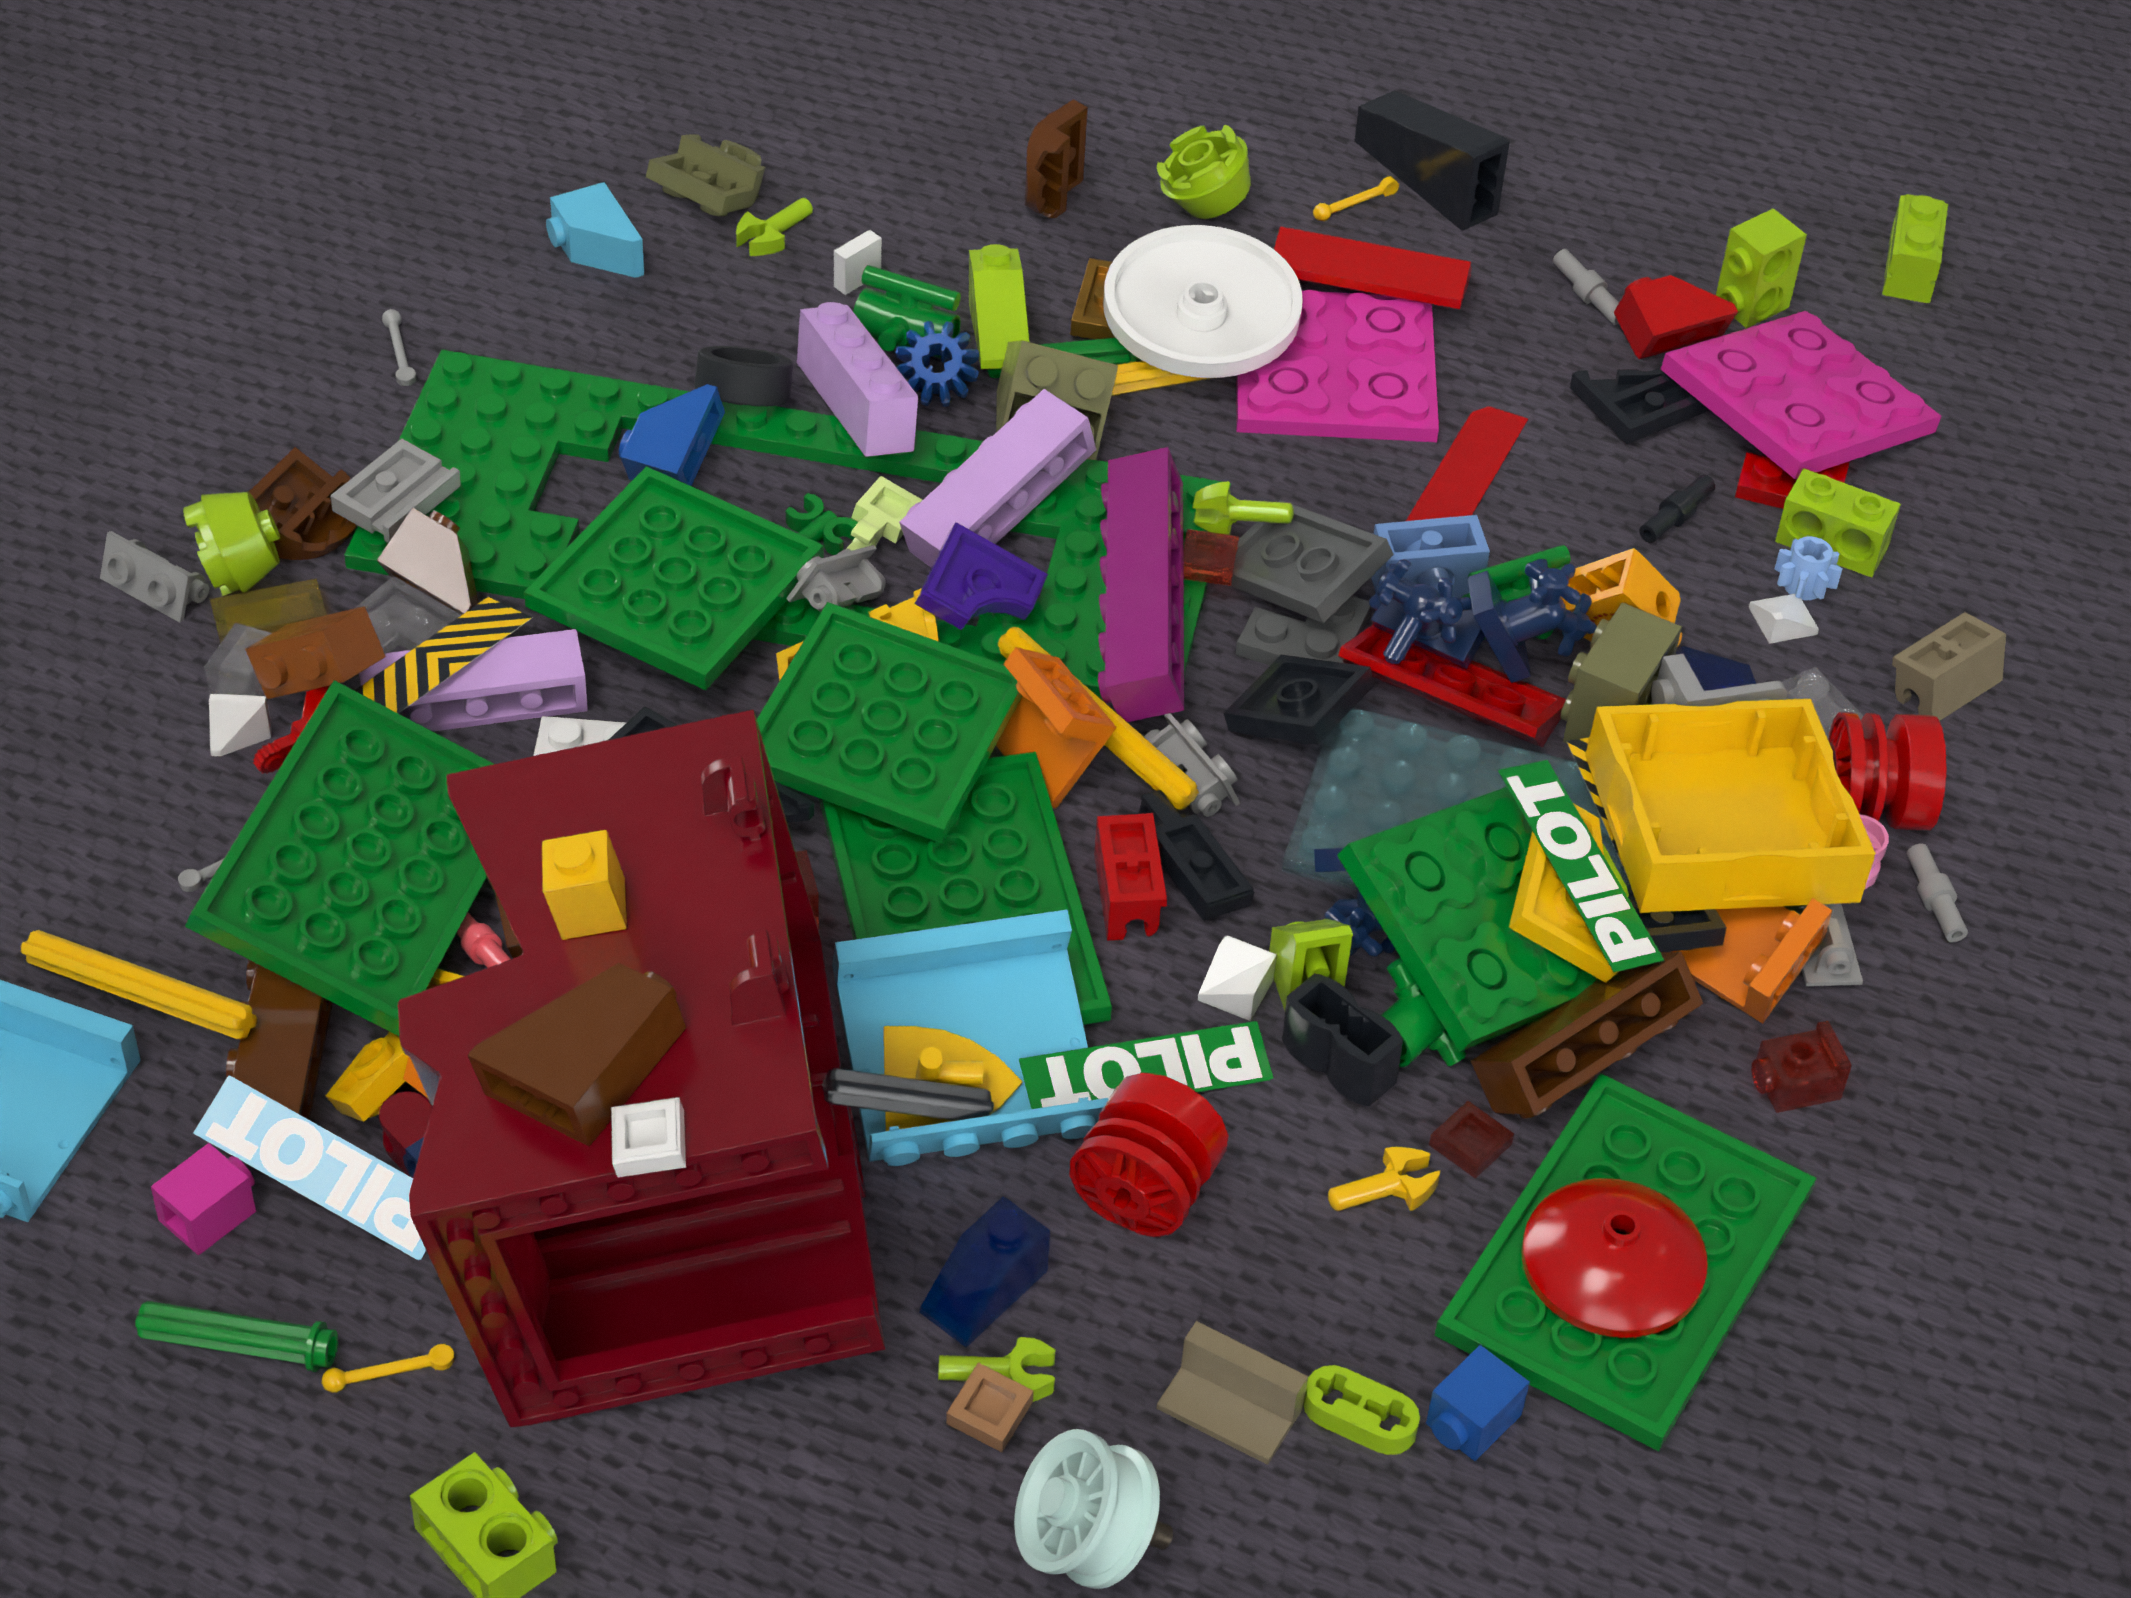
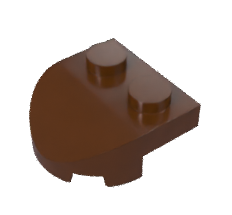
[1024,99,1088,219]
[248,447,357,560]

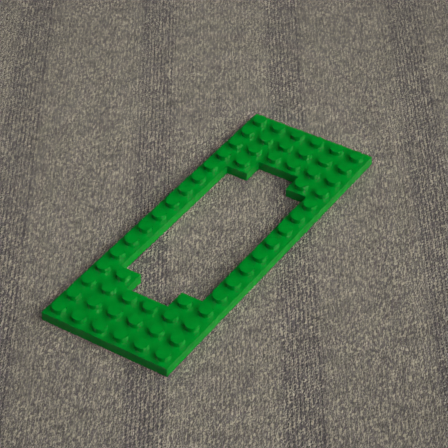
[344,350,1231,714]

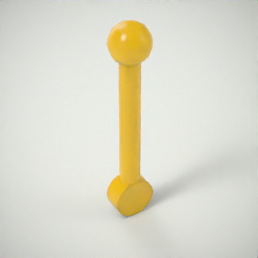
[1313,176,1399,221]
[321,1344,454,1393]

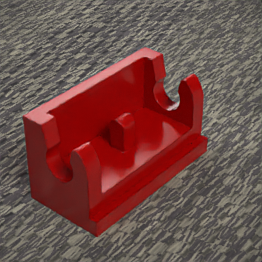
[1094,813,1167,941]

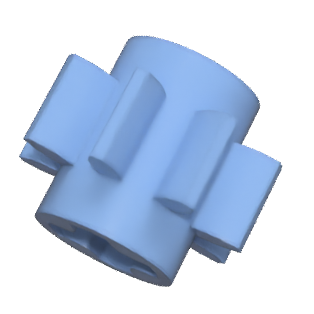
[1774,537,1843,600]

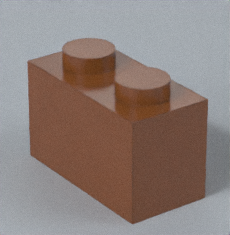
[245,606,386,699]

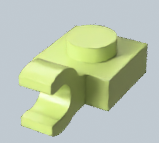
[846,476,922,551]

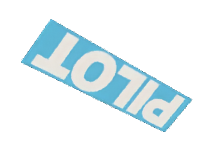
[193,1075,426,1260]

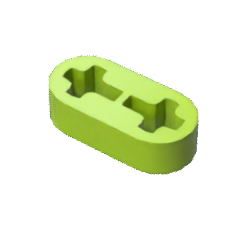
[1304,1365,1420,1455]

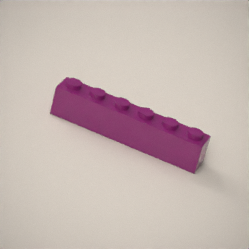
[1098,447,1184,722]

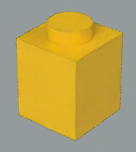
[542,830,627,940]

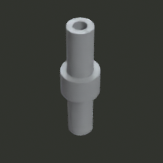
[1552,249,1619,325]
[1906,844,1968,942]

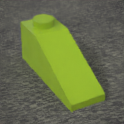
[969,244,1029,369]

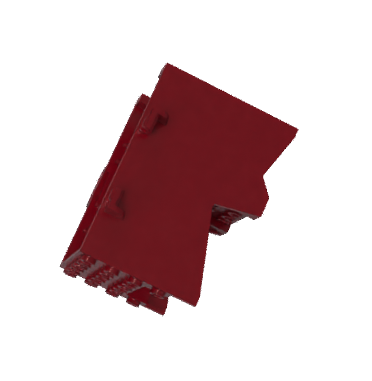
[398,709,885,1428]

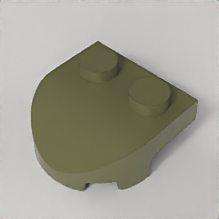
[646,134,766,216]

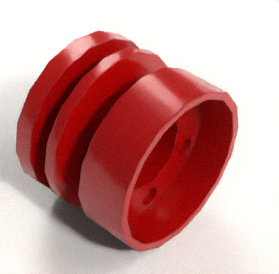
[1828,712,1947,830]
[1069,1073,1229,1237]

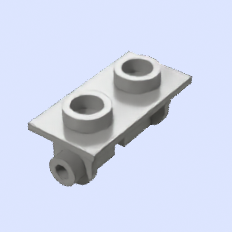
[100,531,209,623]
[786,545,886,612]
[1144,713,1241,817]
[1785,904,1863,986]

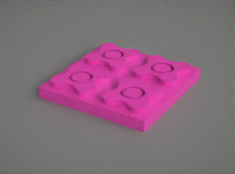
[1236,290,1439,442]
[1660,311,1942,479]

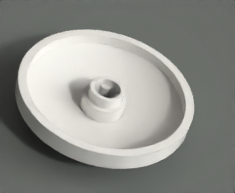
[1103,225,1303,378]

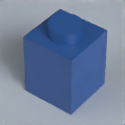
[1426,1345,1530,1461]

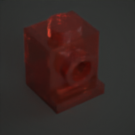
[1751,1021,1852,1113]

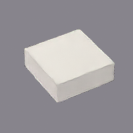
[834,230,881,295]
[611,1097,686,1177]

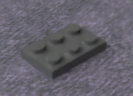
[1211,500,1394,623]

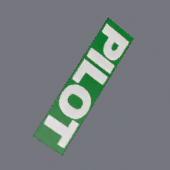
[1498,760,1664,973]
[1019,1021,1273,1109]

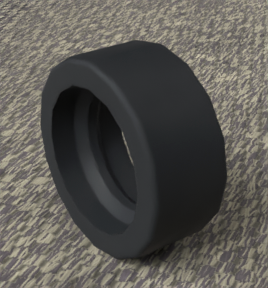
[694,346,794,406]

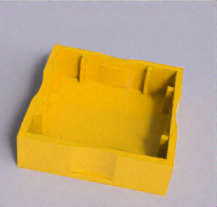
[1585,699,1876,913]

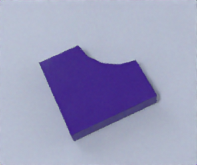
[914,522,1048,630]

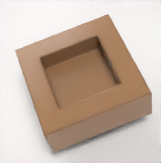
[947,1363,1034,1452]

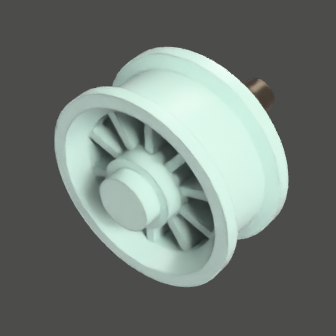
[1014,1429,1173,1589]

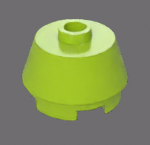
[1157,125,1251,219]
[183,492,280,596]

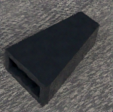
[1354,90,1510,231]

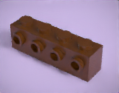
[1471,952,1704,1119]

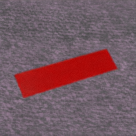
[1406,406,1528,521]

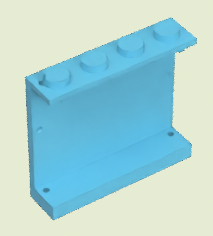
[832,910,1108,1166]
[0,980,141,1222]

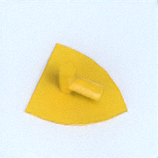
[883,1026,1023,1131]

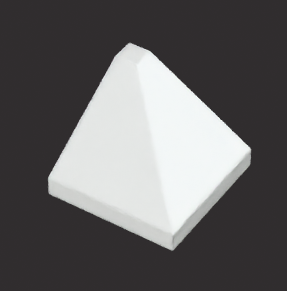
[1749,594,1819,644]
[209,694,272,756]

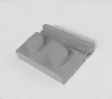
[330,439,461,543]

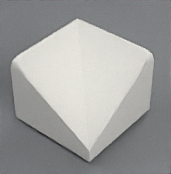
[1198,936,1277,1021]

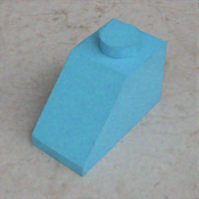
[546,182,644,278]

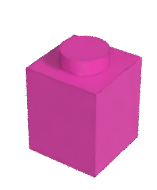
[151,1143,256,1256]

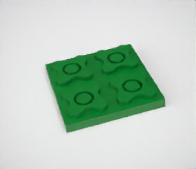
[524,466,824,690]
[757,602,1022,844]
[1337,787,1598,1052]

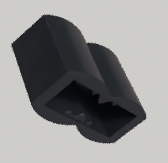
[1282,973,1403,1106]

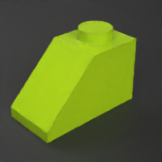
[1269,919,1353,1010]

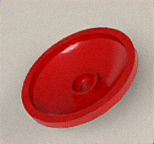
[1522,1178,1708,1338]

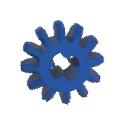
[895,321,979,407]

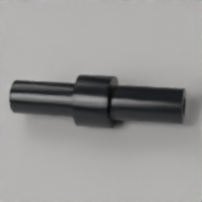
[1639,474,1715,543]

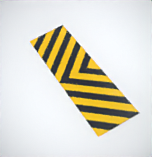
[354,597,533,714]

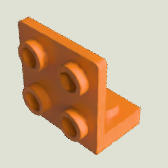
[996,647,1117,809]
[1671,898,1832,1024]

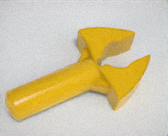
[1328,1147,1440,1211]

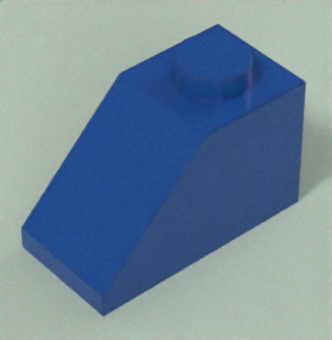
[619,384,725,486]

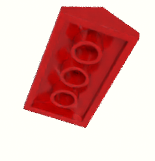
[1274,226,1472,309]
[1338,625,1566,747]

